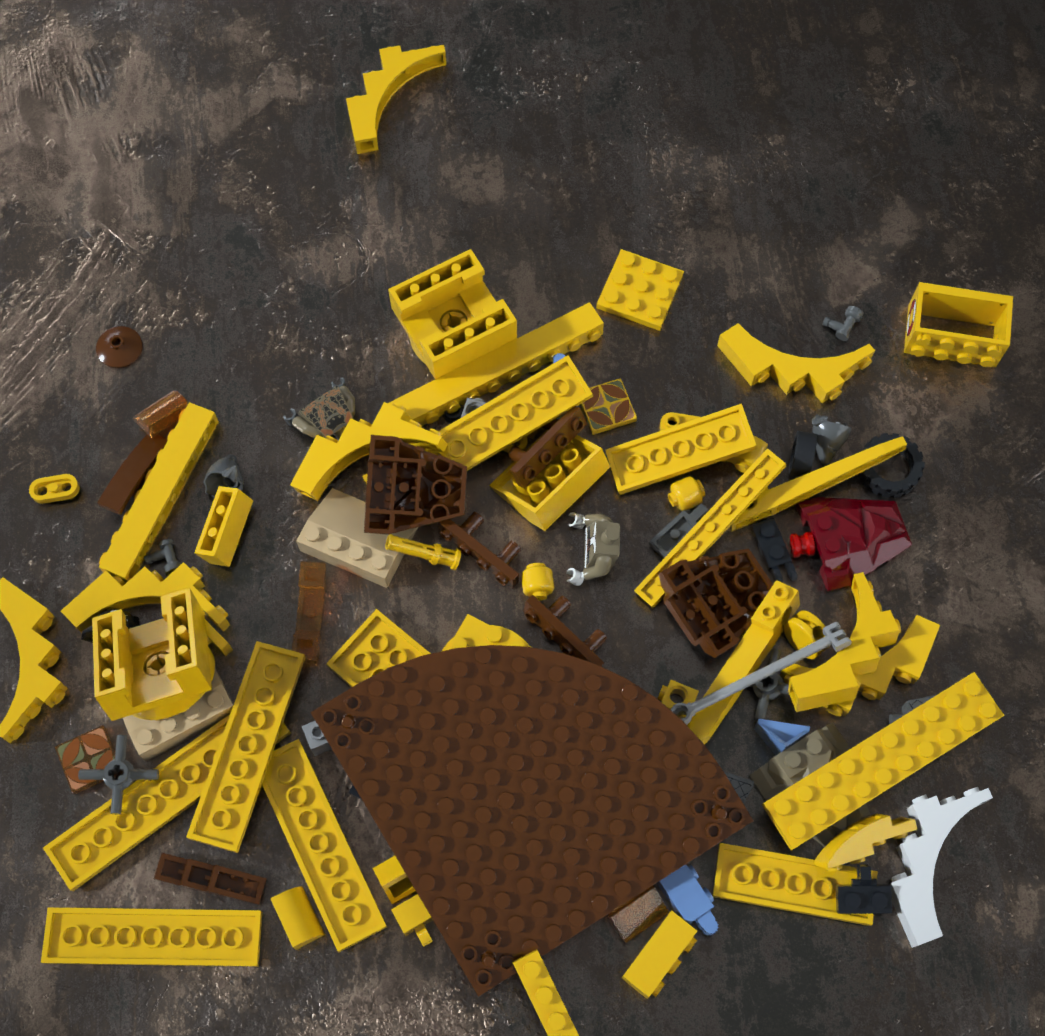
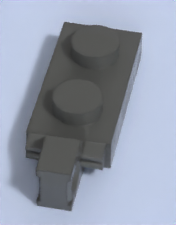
[649,503,709,559]

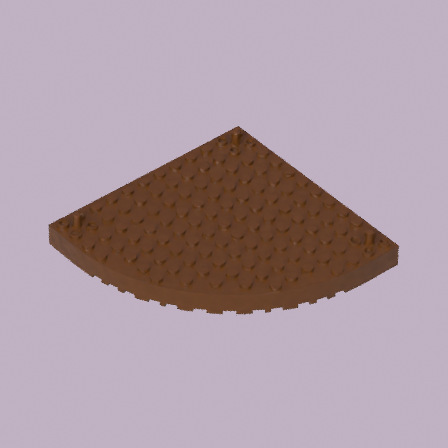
[310,645,753,997]

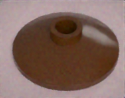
[96,326,143,368]

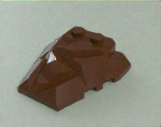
[364,435,467,535]
[659,548,773,658]

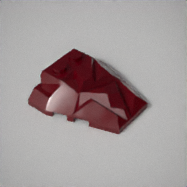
[796,497,912,593]

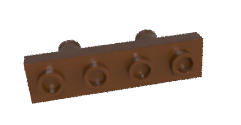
[508,406,587,489]
[438,511,521,589]
[523,595,607,667]

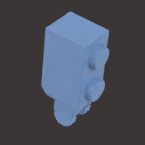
[656,864,719,936]

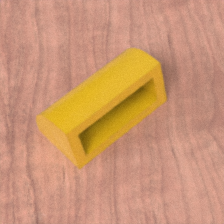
[373,856,416,904]
[270,886,325,950]

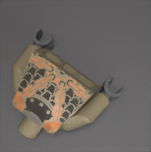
[283,377,356,441]

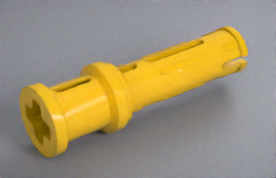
[385,534,461,570]

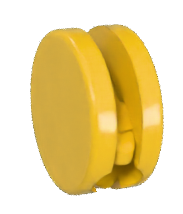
[784,610,830,659]

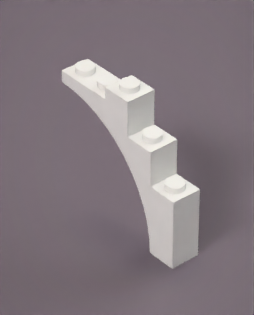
[889,787,993,948]

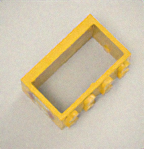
[904,282,1013,367]

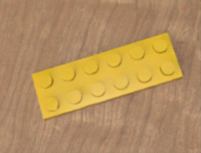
[605,404,757,495]
[712,843,878,926]

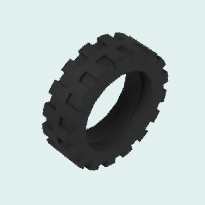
[858,433,925,498]

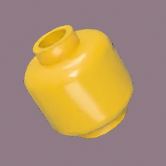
[668,476,705,511]
[521,563,555,601]

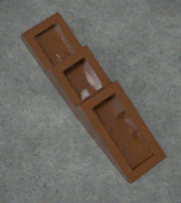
[97,432,168,515]
[153,853,267,905]

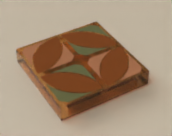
[55,725,123,794]

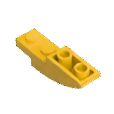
[814,813,917,871]

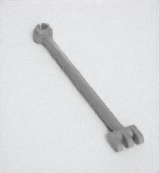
[671,622,852,725]

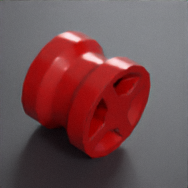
[790,532,815,558]

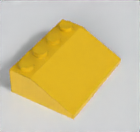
[489,430,610,531]

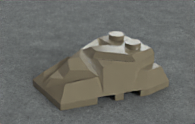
[748,723,871,847]

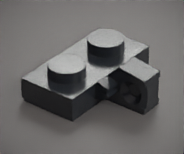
[836,864,892,914]

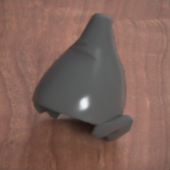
[812,414,851,466]
[203,455,244,498]

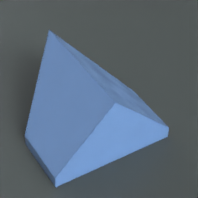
[755,719,810,756]

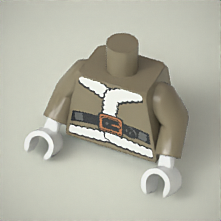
[566,512,620,586]

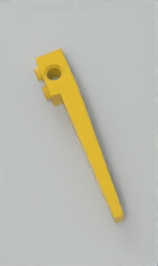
[729,436,907,532]
[687,580,800,745]

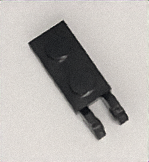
[750,518,798,583]

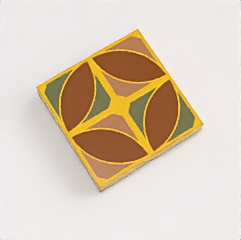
[580,378,637,435]

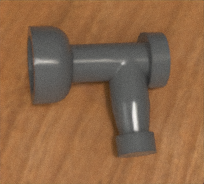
[823,306,864,341]
[144,539,182,577]

